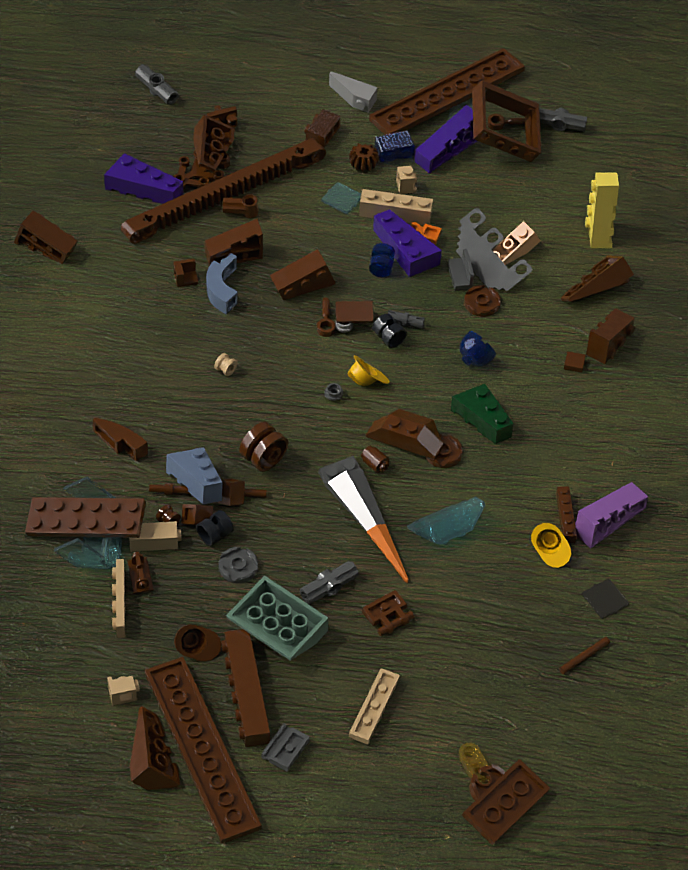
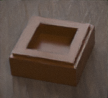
[564,351,586,373]

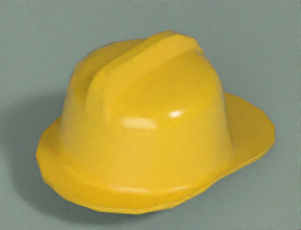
[347,355,390,386]
[531,523,571,568]

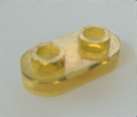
[459,743,489,782]

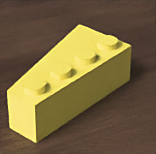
[585,173,619,248]

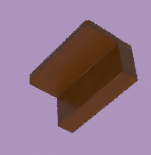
[335,301,373,323]

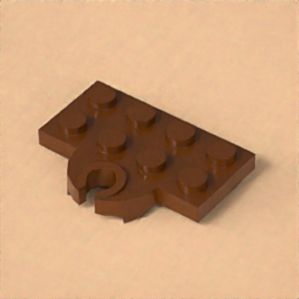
[462,759,550,845]

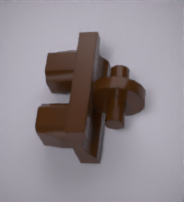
[206,105,238,128]

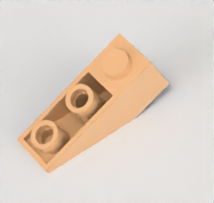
[492,221,540,265]

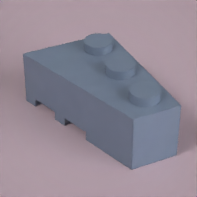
[166,447,222,504]

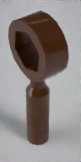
[487,114,525,131]
[317,298,335,337]

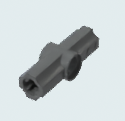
[135,64,179,105]
[539,108,587,131]
[300,561,359,604]

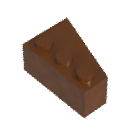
[14,210,78,264]
[205,219,263,266]
[270,249,336,300]
[586,308,635,364]

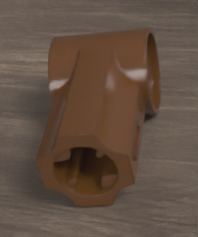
[223,194,259,218]

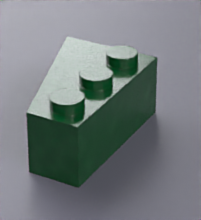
[451,384,514,444]

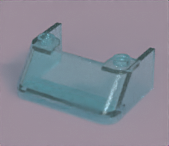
[54,477,123,569]

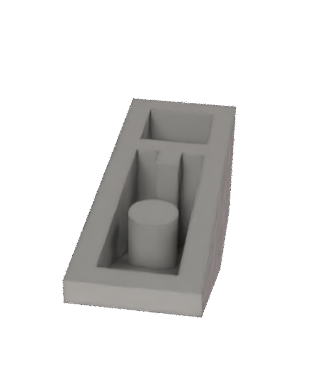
[329,71,378,113]

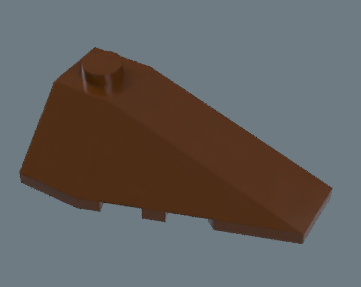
[193,115,235,172]

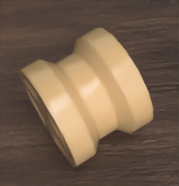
[214,353,238,376]

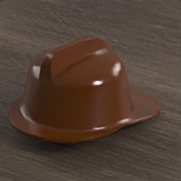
[174,624,221,661]

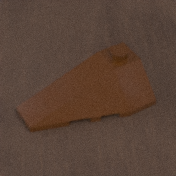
[561,255,634,302]
[130,706,180,790]

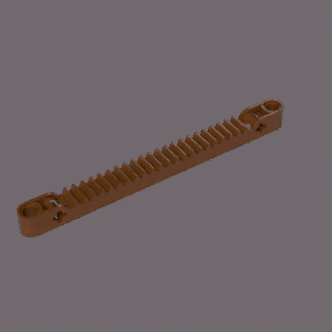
[121,138,326,244]

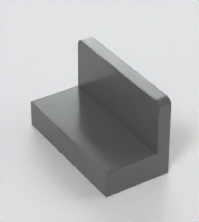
[448,249,474,291]

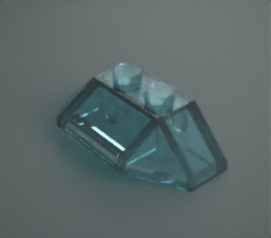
[407,497,485,545]

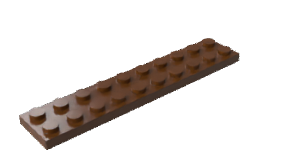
[369,48,525,139]
[145,657,262,844]

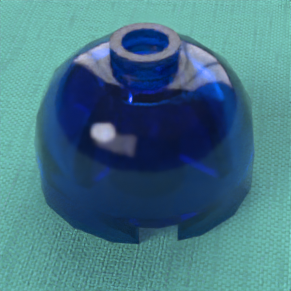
[459,331,496,367]

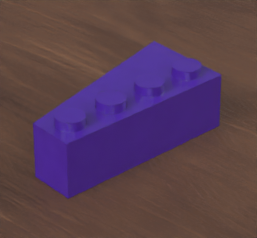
[104,153,183,204]
[373,209,442,277]

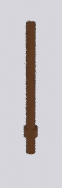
[149,483,267,498]

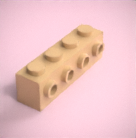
[359,189,433,226]

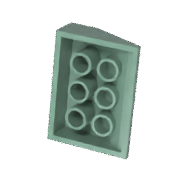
[226,575,328,661]

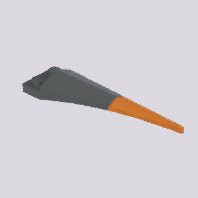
[318,456,408,583]

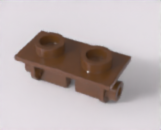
[127,552,154,594]

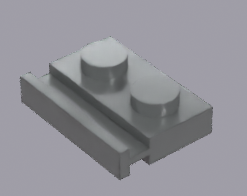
[261,723,310,772]

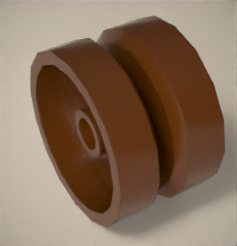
[239,422,289,472]

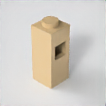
[129,521,182,552]

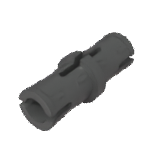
[388,310,425,329]

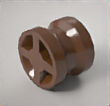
[156,505,181,524]

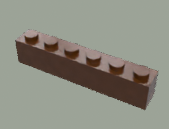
[221,629,270,747]

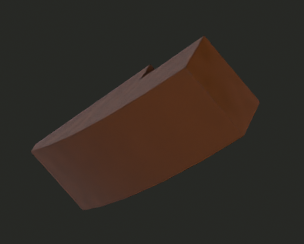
[93,418,148,462]

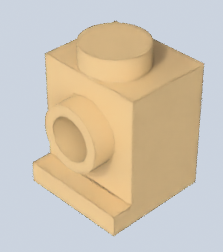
[396,166,417,194]
[107,676,140,706]

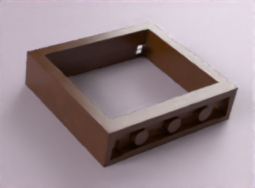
[472,80,541,162]

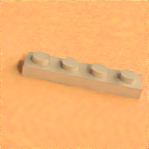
[112,559,125,638]
[349,668,400,744]

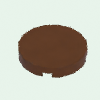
[464,285,501,317]
[425,434,462,468]

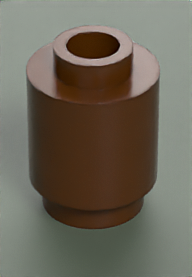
[361,446,389,473]

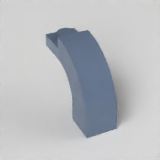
[206,253,238,314]

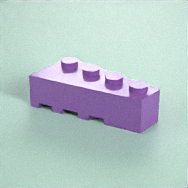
[575,482,648,549]

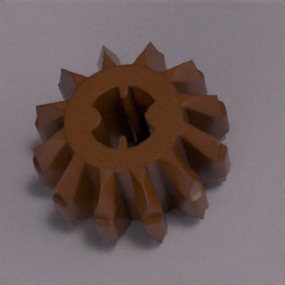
[349,143,379,172]

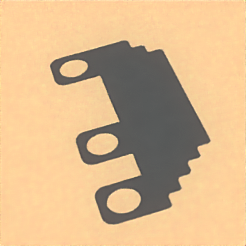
[456,208,532,291]

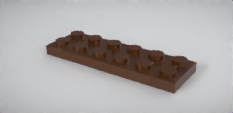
[25,497,146,538]

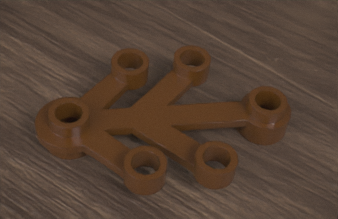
[173,151,230,189]

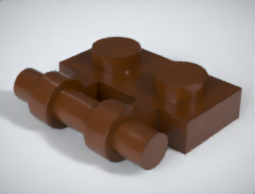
[362,590,415,636]

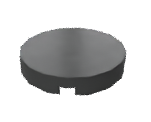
[218,547,258,583]

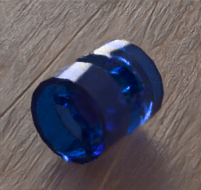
[369,243,395,278]

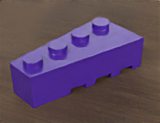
[415,105,477,173]

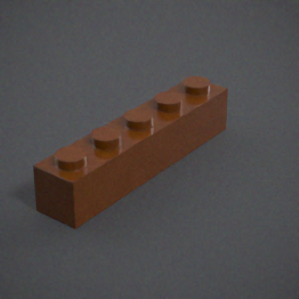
[556,486,577,543]

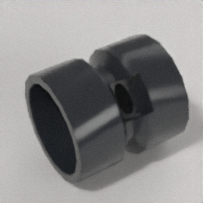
[372,313,407,348]
[196,510,234,546]

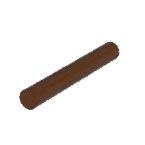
[559,637,610,675]

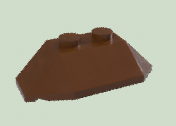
[366,409,443,459]

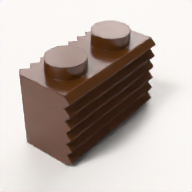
[304,109,341,148]

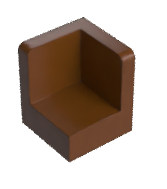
[173,259,198,287]
[217,478,245,506]
[181,504,213,525]

